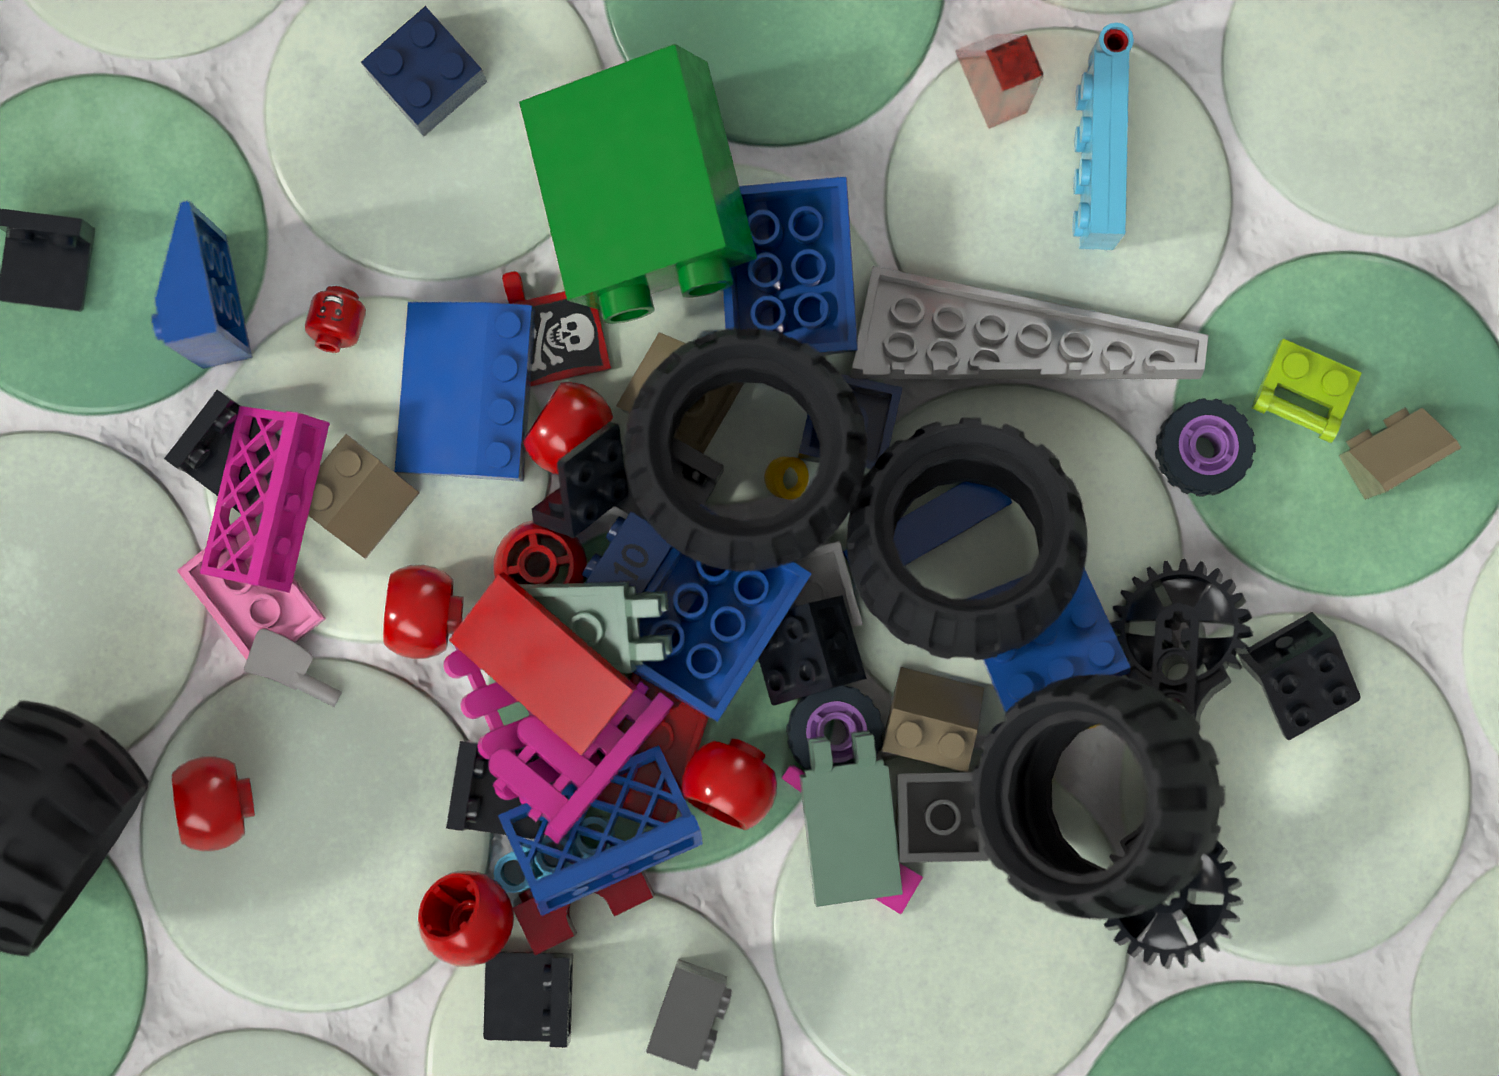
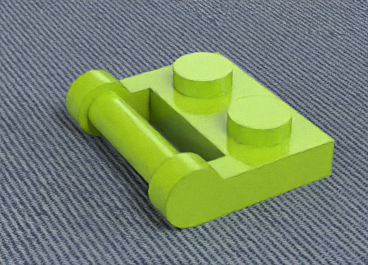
[1252,338,1362,443]

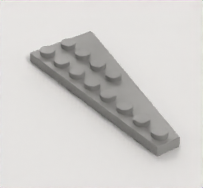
[850,266,1209,379]

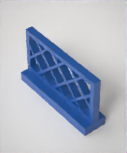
[498,745,703,916]

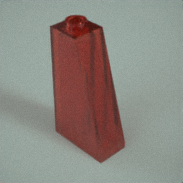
[956,34,1044,129]

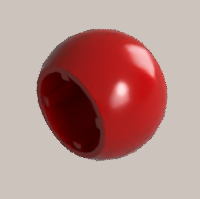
[523,382,613,475]
[493,520,587,584]
[383,564,464,659]
[682,738,777,830]
[172,756,255,851]
[418,871,514,967]

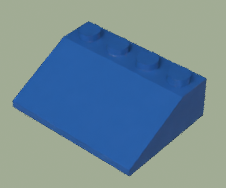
[723,177,858,356]
[151,201,253,369]
[395,302,536,482]
[633,504,812,722]

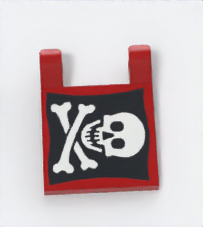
[502,271,611,387]

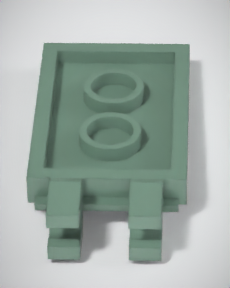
[520,582,673,673]
[799,730,903,907]

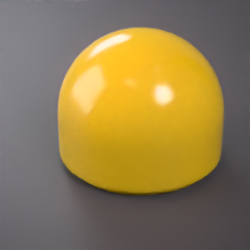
[764,456,809,500]

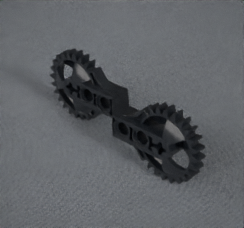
[1104,559,1253,969]

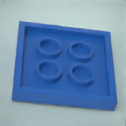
[967,568,1131,713]

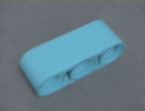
[493,815,615,893]

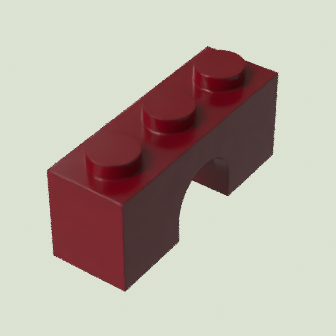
[513,871,655,955]

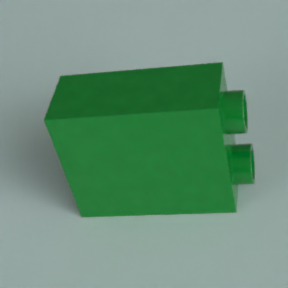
[519,44,757,324]

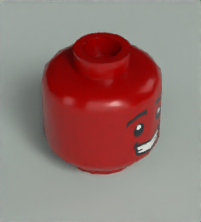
[305,286,366,353]

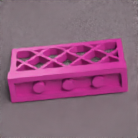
[200,406,330,593]

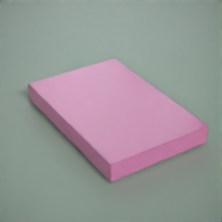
[177,528,326,660]

